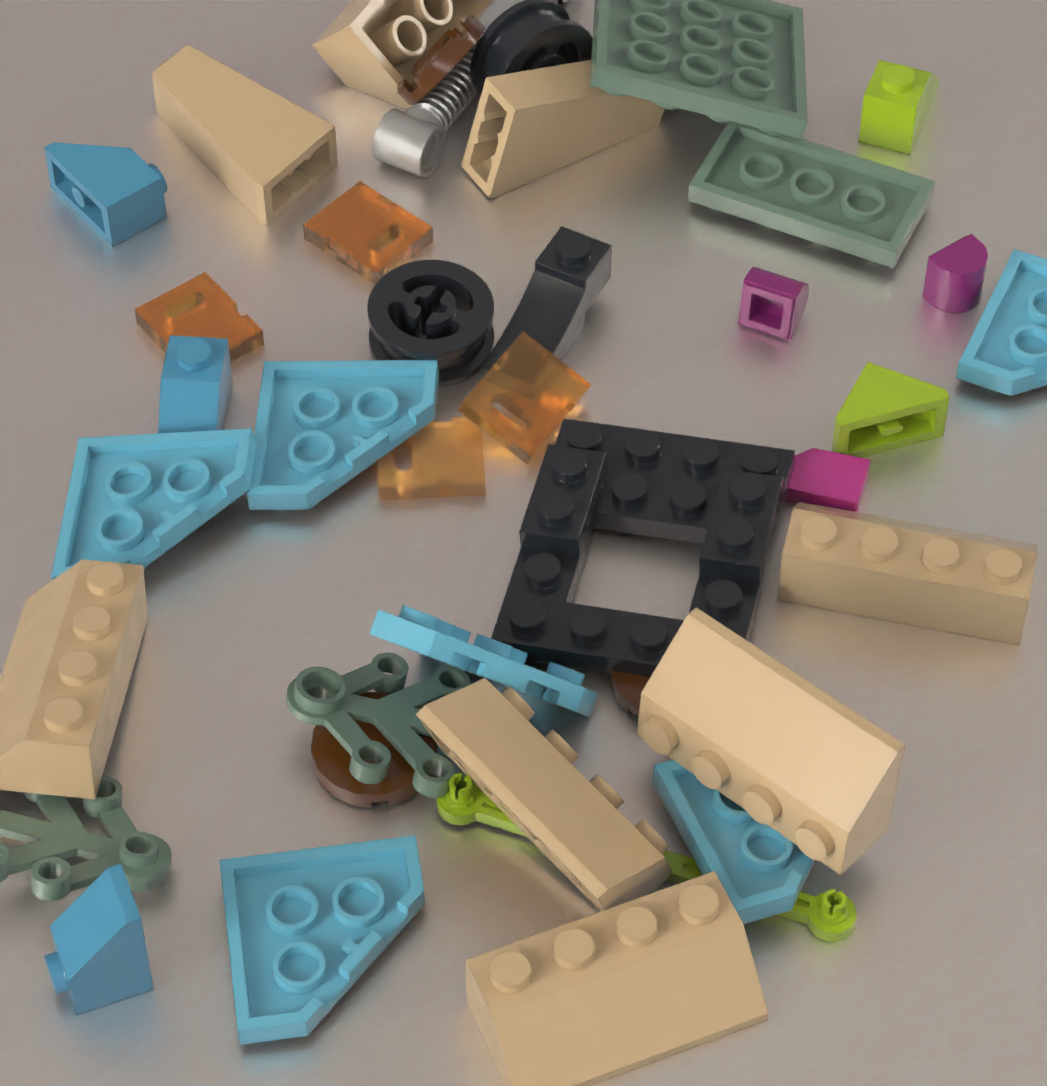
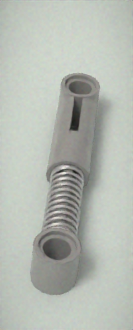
[372,0,570,178]

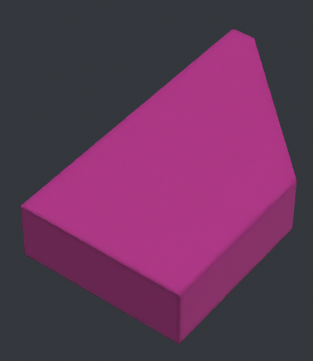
[786,448,871,512]

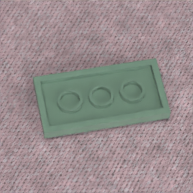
[688,122,935,268]

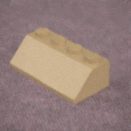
[312,0,492,109]
[777,502,1037,645]
[0,559,148,799]
[637,608,906,875]
[416,678,673,911]
[466,871,768,1086]

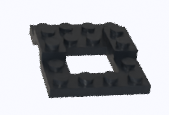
[491,418,795,677]

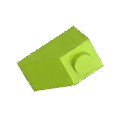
[858,60,940,155]

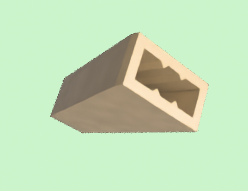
[152,44,338,226]
[461,60,665,198]

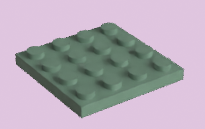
[590,0,808,139]

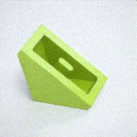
[832,362,950,458]

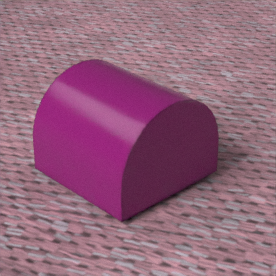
[923,234,988,313]
[738,267,809,341]

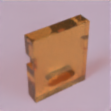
[303,181,433,285]
[135,272,264,362]
[458,331,592,464]
[377,416,486,500]

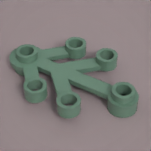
[286,653,533,798]
[0,776,172,901]

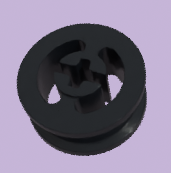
[470,0,592,94]
[367,260,494,388]

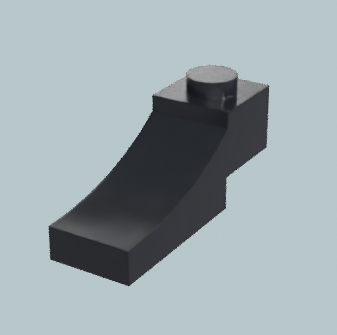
[480,226,612,403]

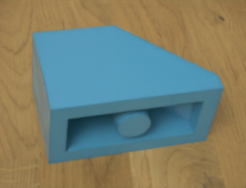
[44,142,167,247]
[158,335,233,433]
[44,864,154,1016]

